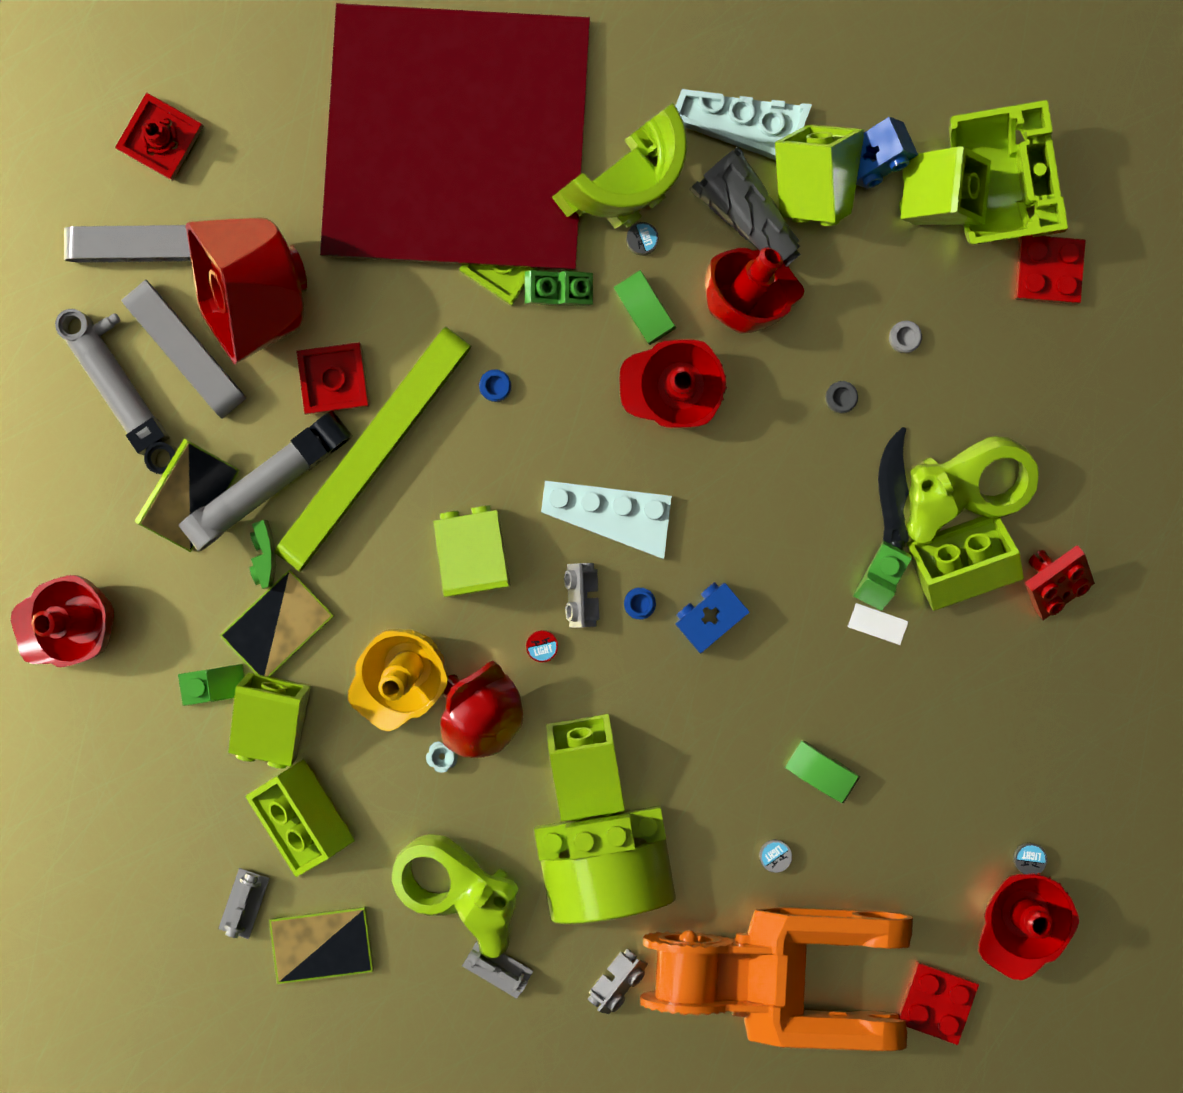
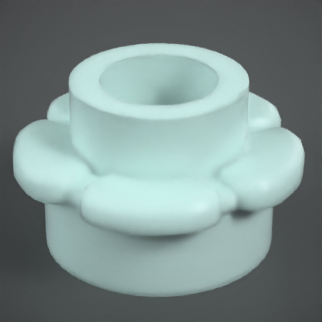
[426,741,458,773]

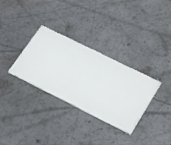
[848,603,908,645]

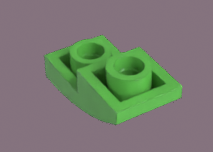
[525,270,593,305]
[614,270,676,345]
[249,520,276,589]
[785,741,861,803]

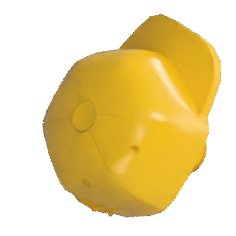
[348,629,448,731]

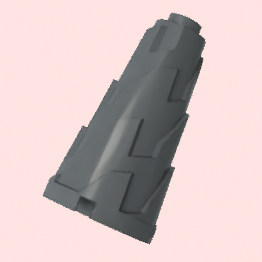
[690,147,801,267]

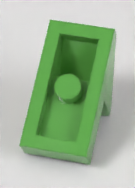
[853,540,912,611]
[178,664,245,706]

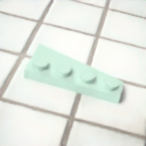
[675,89,812,160]
[541,481,672,559]

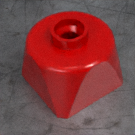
[186,217,307,365]

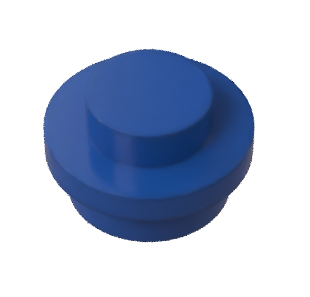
[624,588,656,619]

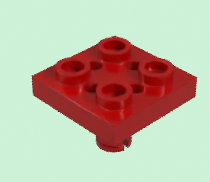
[115,92,204,181]
[1025,545,1095,621]

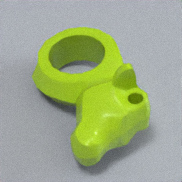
[907,436,1039,544]
[392,834,518,958]

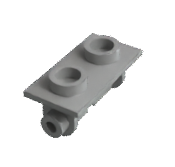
[564,563,600,628]
[218,868,270,939]
[462,941,533,999]
[588,948,648,1014]

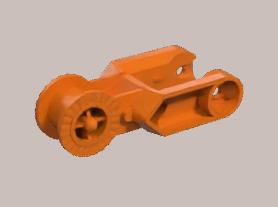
[640,907,913,1051]

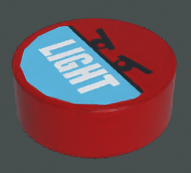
[526,630,558,662]

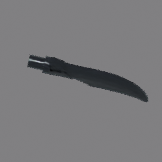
[878,427,909,550]

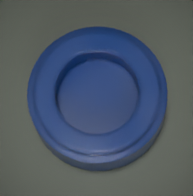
[479,369,511,402]

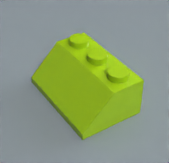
[906,516,1024,611]
[245,759,355,877]

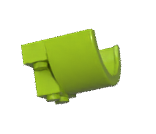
[949,100,1068,245]
[552,103,687,229]
[534,806,676,924]

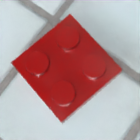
[1015,235,1086,304]
[296,342,369,415]
[899,961,979,1045]

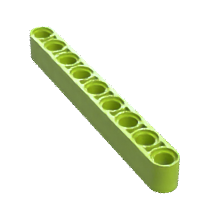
[274,327,472,572]

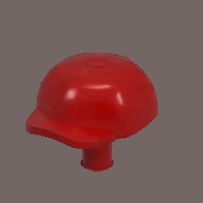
[705,247,805,334]
[620,340,727,428]
[11,575,114,667]
[441,661,523,758]
[978,873,1079,980]

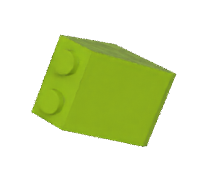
[775,125,864,226]
[899,147,991,225]
[433,505,511,597]
[228,672,311,769]
[546,714,625,822]

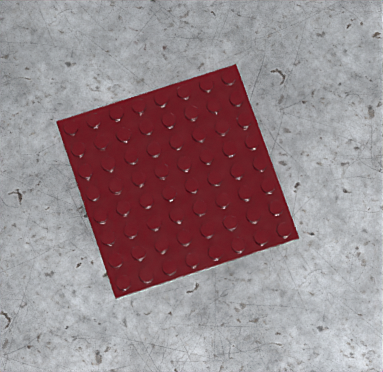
[320,3,590,270]

